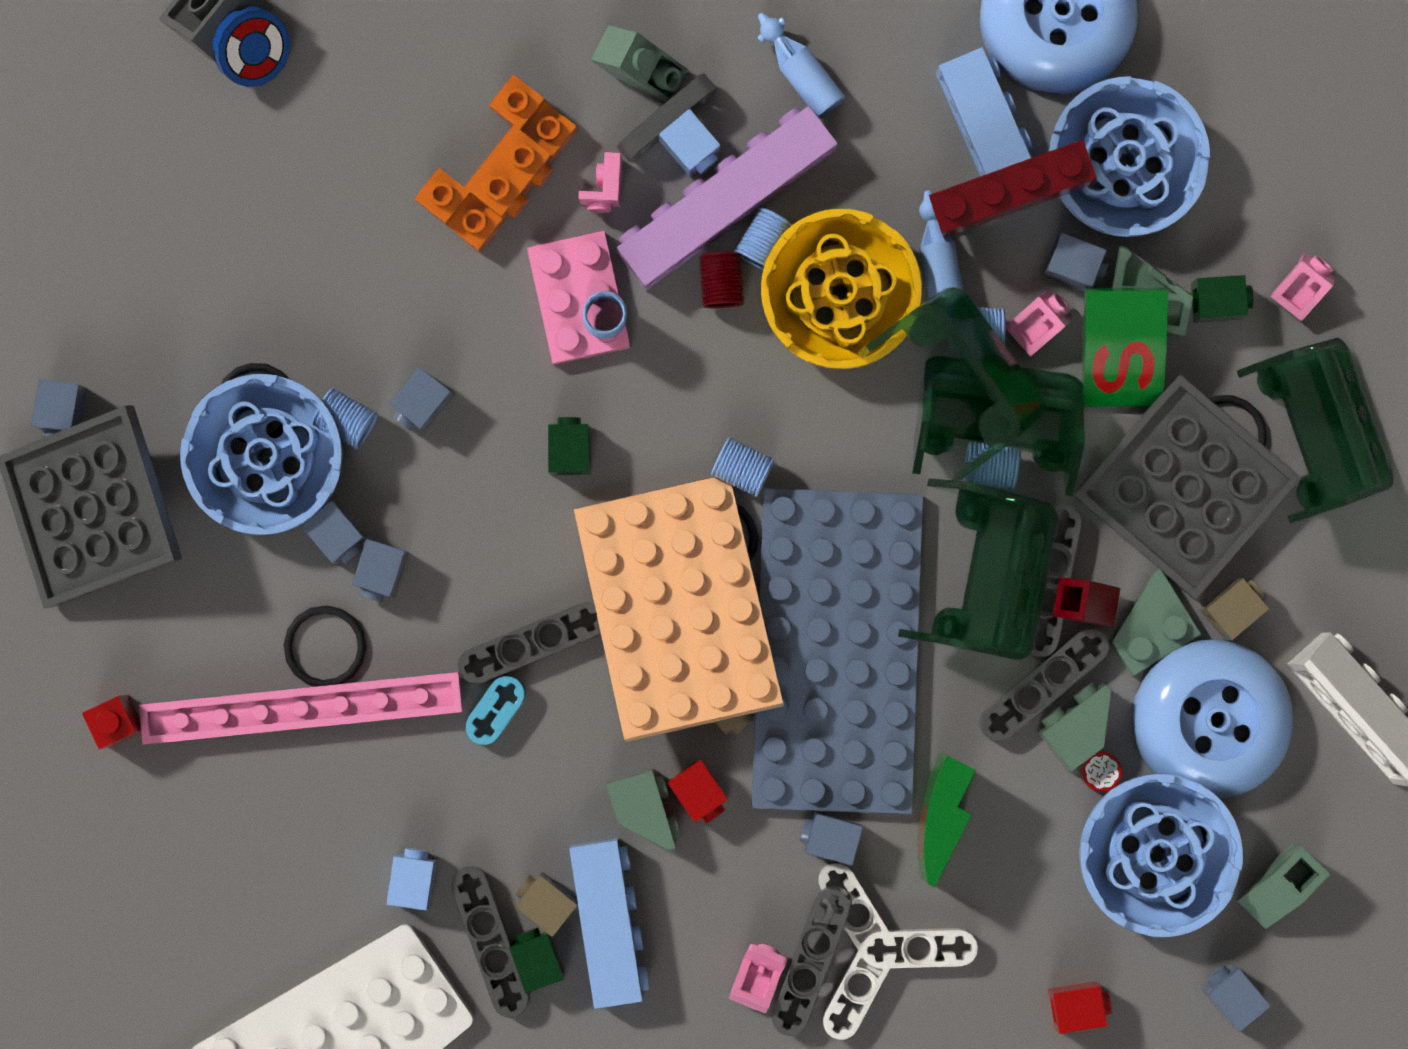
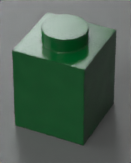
[1191,275,1254,323]
[548,417,590,475]
[509,927,566,994]

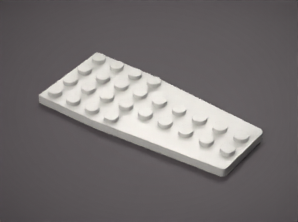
[191,923,474,1049]

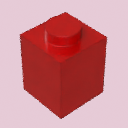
[82,695,141,750]
[667,758,728,824]
[1048,981,1112,1034]

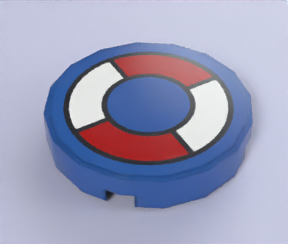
[213,6,290,87]

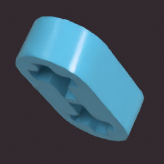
[466,676,525,745]

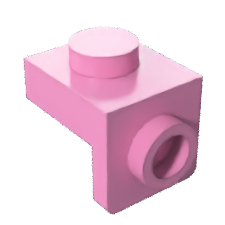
[728,944,788,1014]

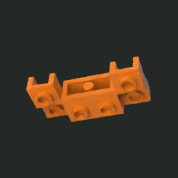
[414,74,578,253]

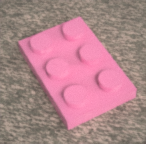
[527,231,631,365]

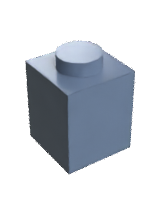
[1043,233,1109,291]
[389,367,454,432]
[31,378,87,437]
[301,501,367,565]
[352,539,409,602]
[799,812,863,866]
[1202,964,1271,1032]

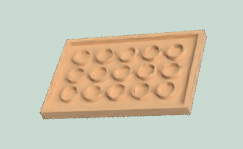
[574,477,783,742]

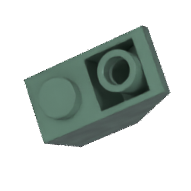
[591,25,689,103]
[1038,683,1111,772]
[606,769,681,850]
[1236,843,1331,929]

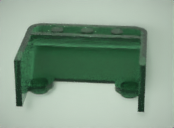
[858,287,1044,482]
[1236,338,1394,523]
[912,356,1085,496]
[898,478,1058,660]

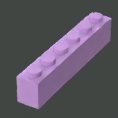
[617,106,838,291]

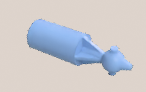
[757,12,846,119]
[919,190,966,311]

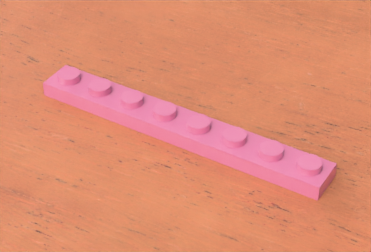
[139,672,463,745]

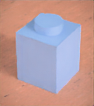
[659,109,720,177]
[386,848,437,910]

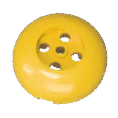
[761,209,922,369]

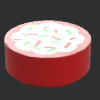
[1080,751,1122,792]

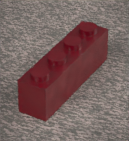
[928,140,1097,238]

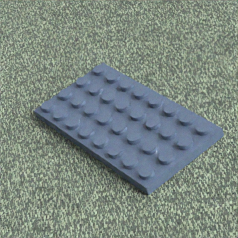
[752,488,923,814]

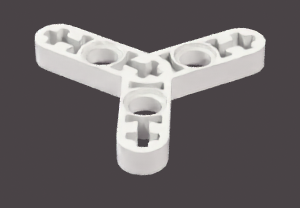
[818,862,978,1040]

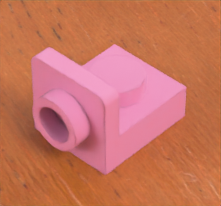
[578,152,623,213]
[1271,253,1335,322]
[1006,290,1073,357]

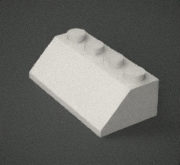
[1286,632,1408,786]

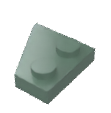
[1111,246,1193,335]
[1110,569,1201,676]

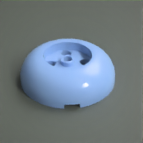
[979,0,1138,95]
[1049,76,1210,237]
[180,374,343,535]
[1132,639,1294,799]
[1079,774,1243,937]

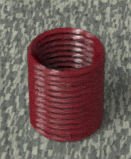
[699,251,745,309]

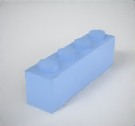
[936,47,1032,176]
[569,838,650,1009]

